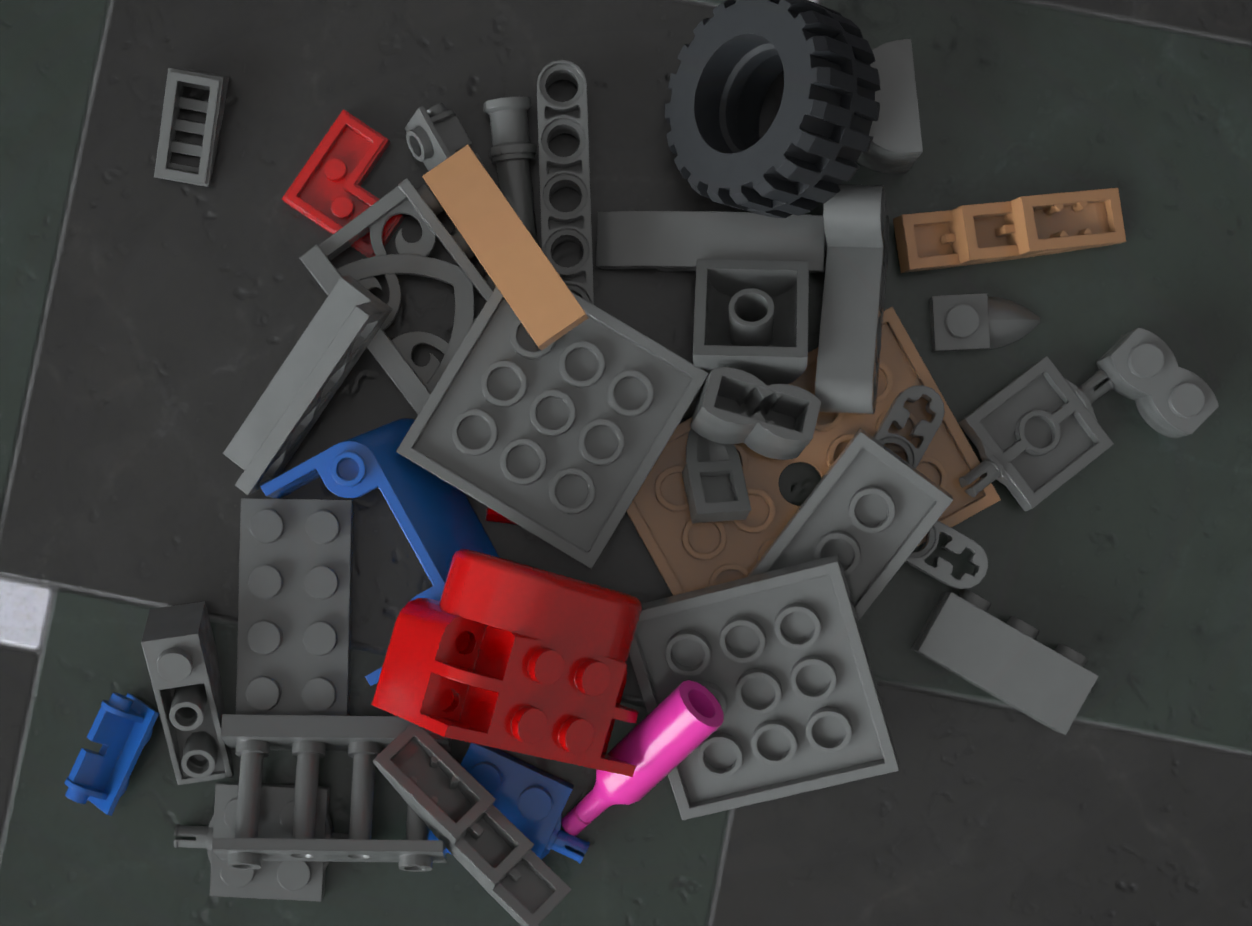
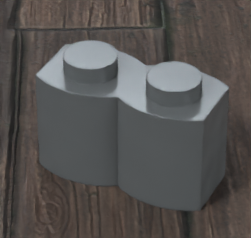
[1096,328,1219,439]
[690,368,821,460]

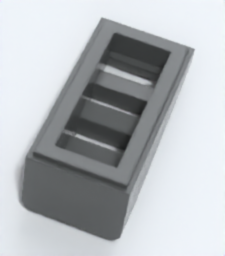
[154,67,229,187]

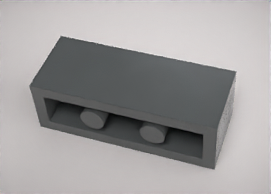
[911,589,1098,735]

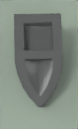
[929,293,1040,353]
[682,428,751,524]

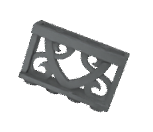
[299,178,496,414]

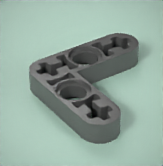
[873,385,988,589]

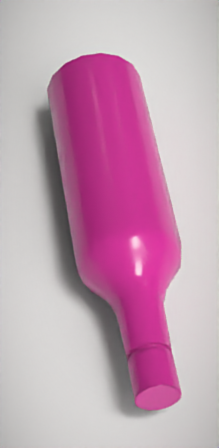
[561,680,724,836]

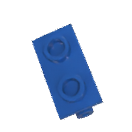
[64,692,159,816]

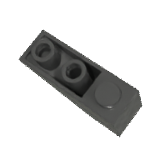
[141,601,233,785]

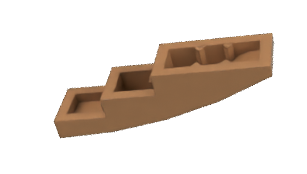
[422,144,589,351]
[893,188,1126,273]

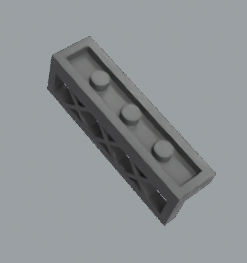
[223,275,393,495]

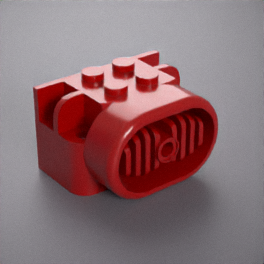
[372,549,642,777]

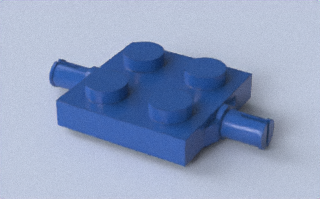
[428,743,590,864]

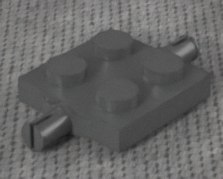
[958,356,1114,511]
[174,781,349,902]

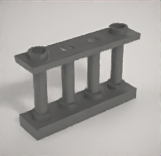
[212,714,452,872]

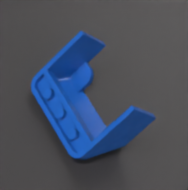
[260,418,501,686]

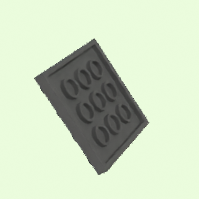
[396,286,709,569]
[629,554,899,820]

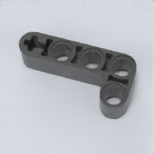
[815,184,889,414]

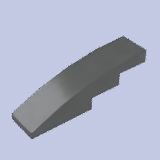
[596,211,827,273]
[373,723,572,926]

